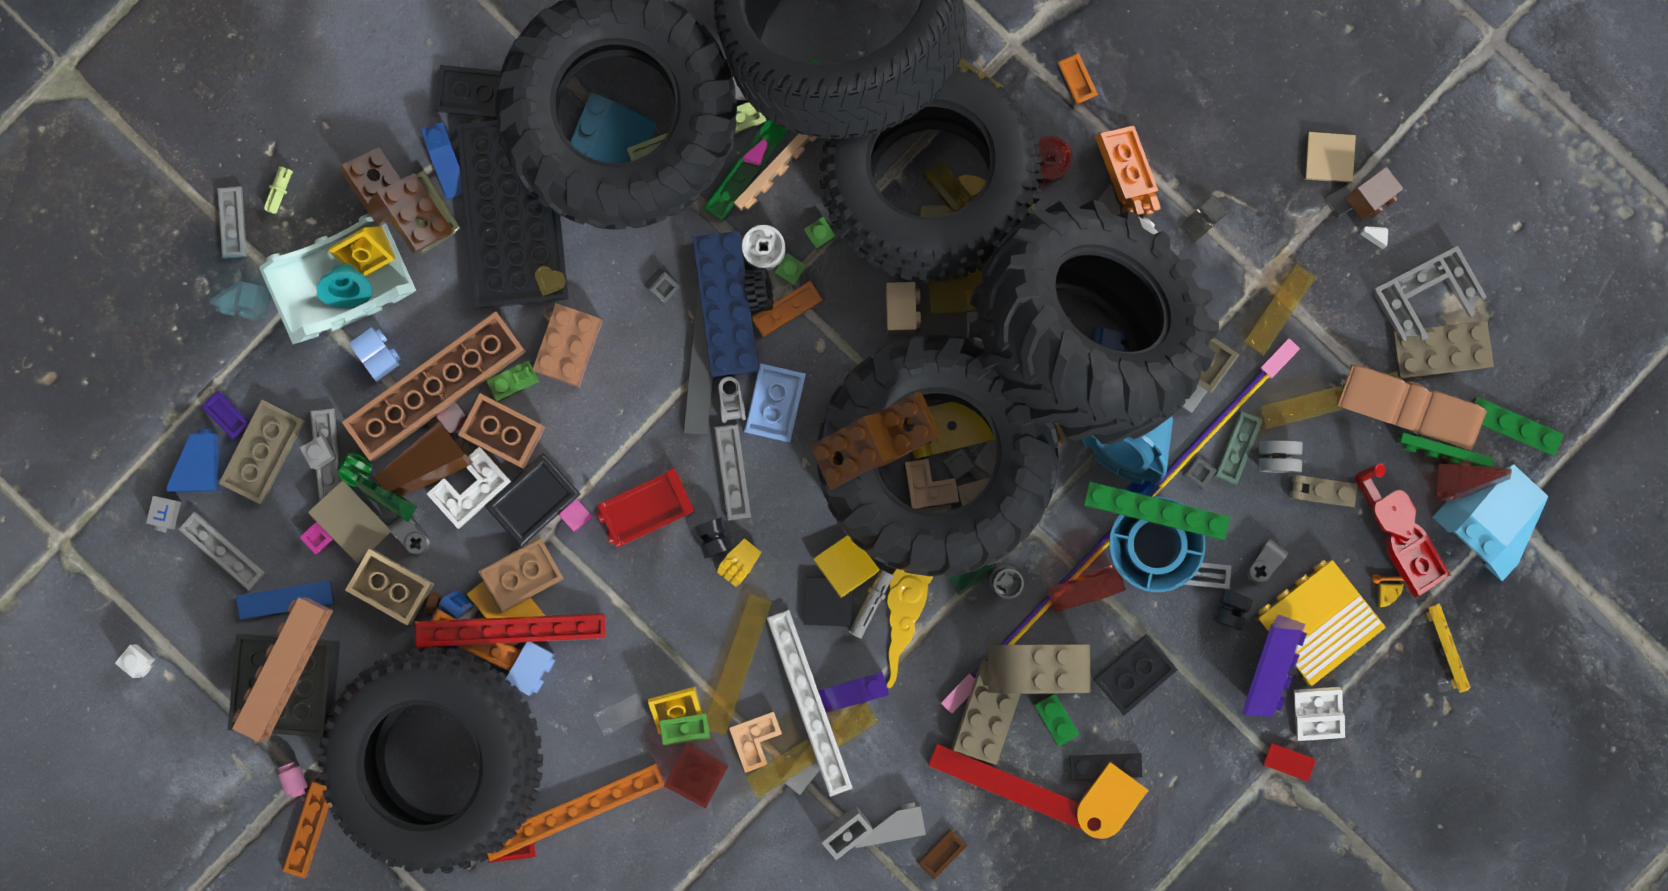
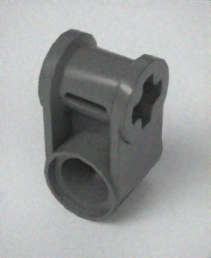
[387,517,431,555]
[1246,538,1288,584]

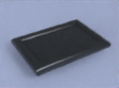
[484,452,581,548]

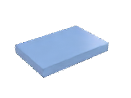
[744,363,806,443]

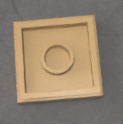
[1305,132,1356,183]

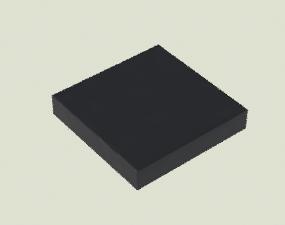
[804,578,852,627]

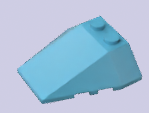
[1432,464,1548,581]

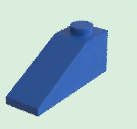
[421,122,463,200]

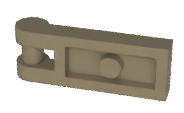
[1289,475,1358,508]

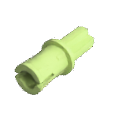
[264,166,293,214]

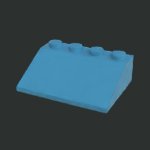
[570,92,658,163]

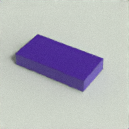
[201,391,250,441]

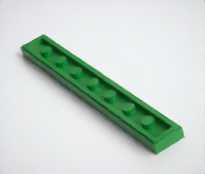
[703,58,822,223]

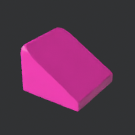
[743,140,767,167]
[558,499,593,532]

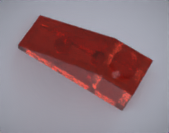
[1437,464,1512,501]
[1047,565,1126,612]

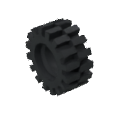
[745,268,774,313]

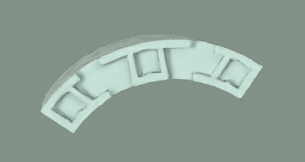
[259,214,416,344]

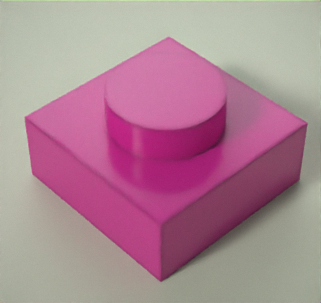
[300,522,334,555]

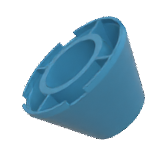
[1082,416,1173,484]
[1109,496,1205,592]

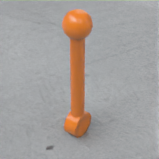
[1371,574,1404,584]

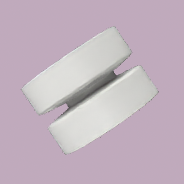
[742,225,785,271]

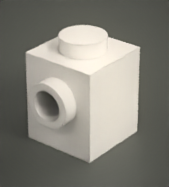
[115,644,155,678]

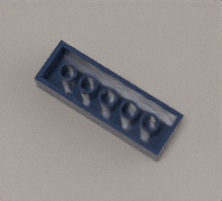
[692,231,758,379]

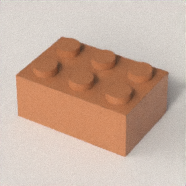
[532,303,603,388]
[458,393,546,469]

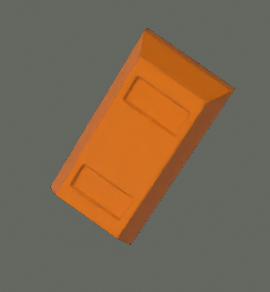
[1057,53,1098,104]

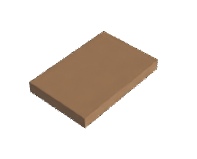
[478,538,564,613]

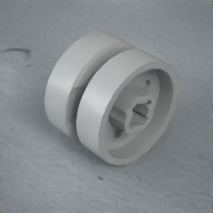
[1258,441,1303,473]

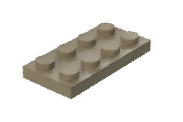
[1392,320,1494,379]
[218,400,305,505]
[951,660,1021,765]

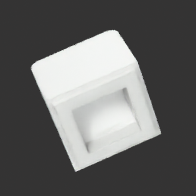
[1360,226,1388,249]

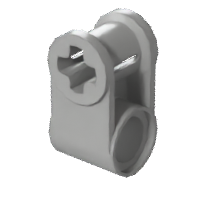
[719,377,746,423]

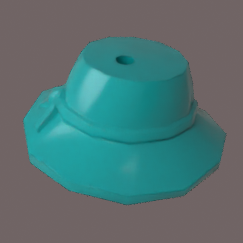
[316,264,372,308]

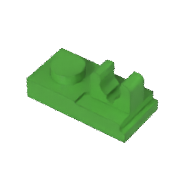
[486,360,540,402]
[659,714,710,745]

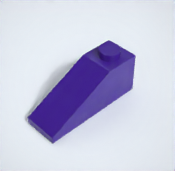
[818,672,889,713]

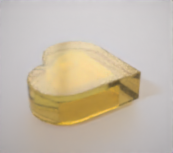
[535,266,566,296]

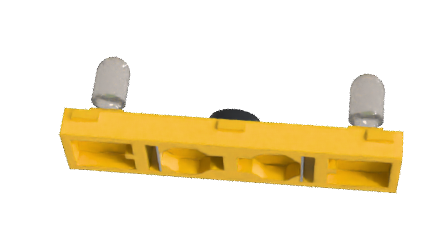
[1412,603,1470,693]

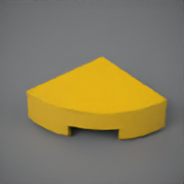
[958,175,986,199]
[1378,584,1403,607]

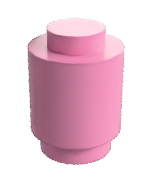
[278,761,308,798]

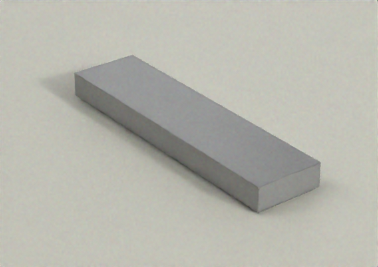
[310,408,341,501]
[714,424,751,521]
[178,511,265,591]

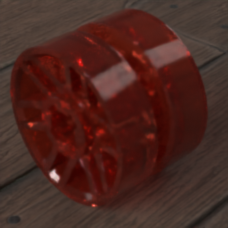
[1037,136,1072,183]

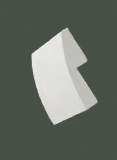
[1293,687,1345,741]

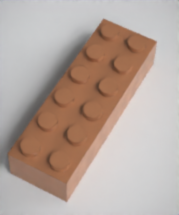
[232,597,333,742]

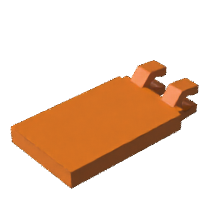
[1095,126,1161,216]

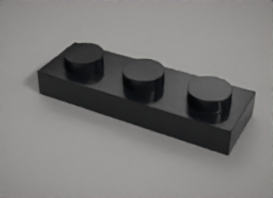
[1070,753,1143,779]

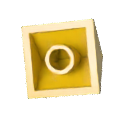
[328,226,395,276]
[648,686,702,734]

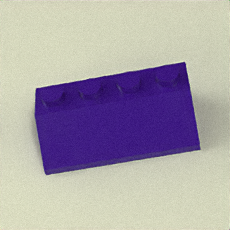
[1242,615,1307,717]

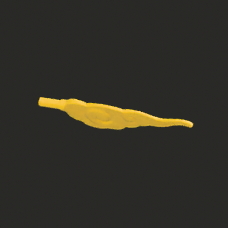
[887,569,933,688]

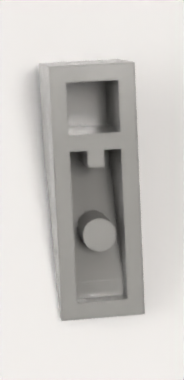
[855,802,926,848]

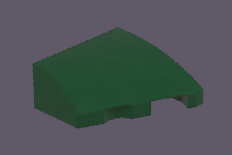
[356,476,417,523]

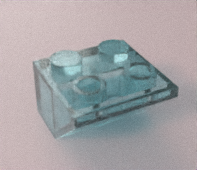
[210,281,271,322]

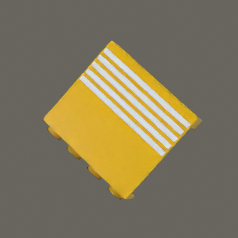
[1255,560,1386,686]

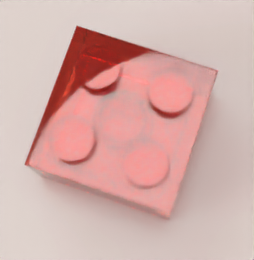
[664,742,729,809]

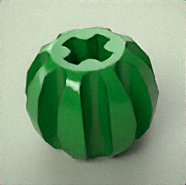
[337,451,372,487]

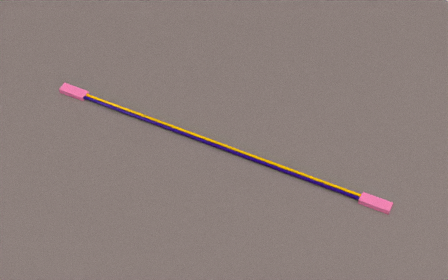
[941,339,1300,714]

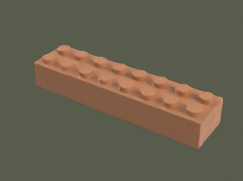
[342,312,526,462]

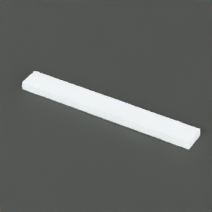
[767,610,853,797]

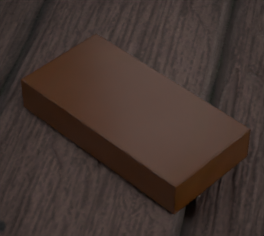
[917,829,967,880]

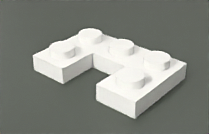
[427,447,511,529]

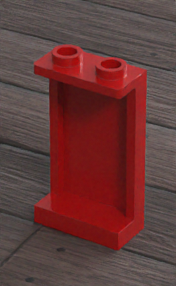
[596,468,695,548]

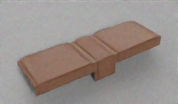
[1338,365,1487,450]

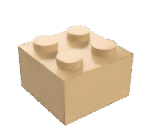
[886,282,921,335]

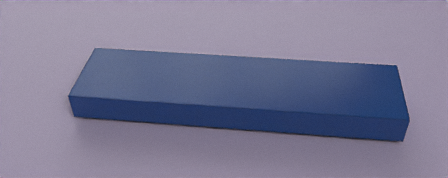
[236,581,335,619]

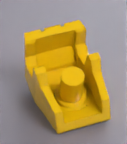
[717,538,762,587]

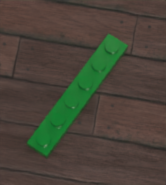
[1084,482,1230,540]

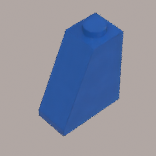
[167,429,219,492]

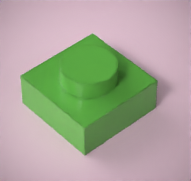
[803,217,836,250]
[774,253,807,286]

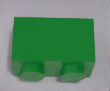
[1033,693,1079,746]

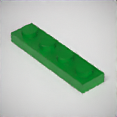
[1473,397,1564,456]
[1397,433,1495,471]

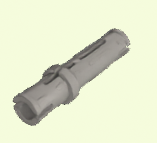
[848,569,894,639]

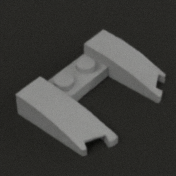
[1372,246,1486,341]

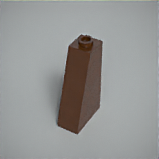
[374,422,473,497]

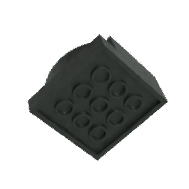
[227,634,340,738]

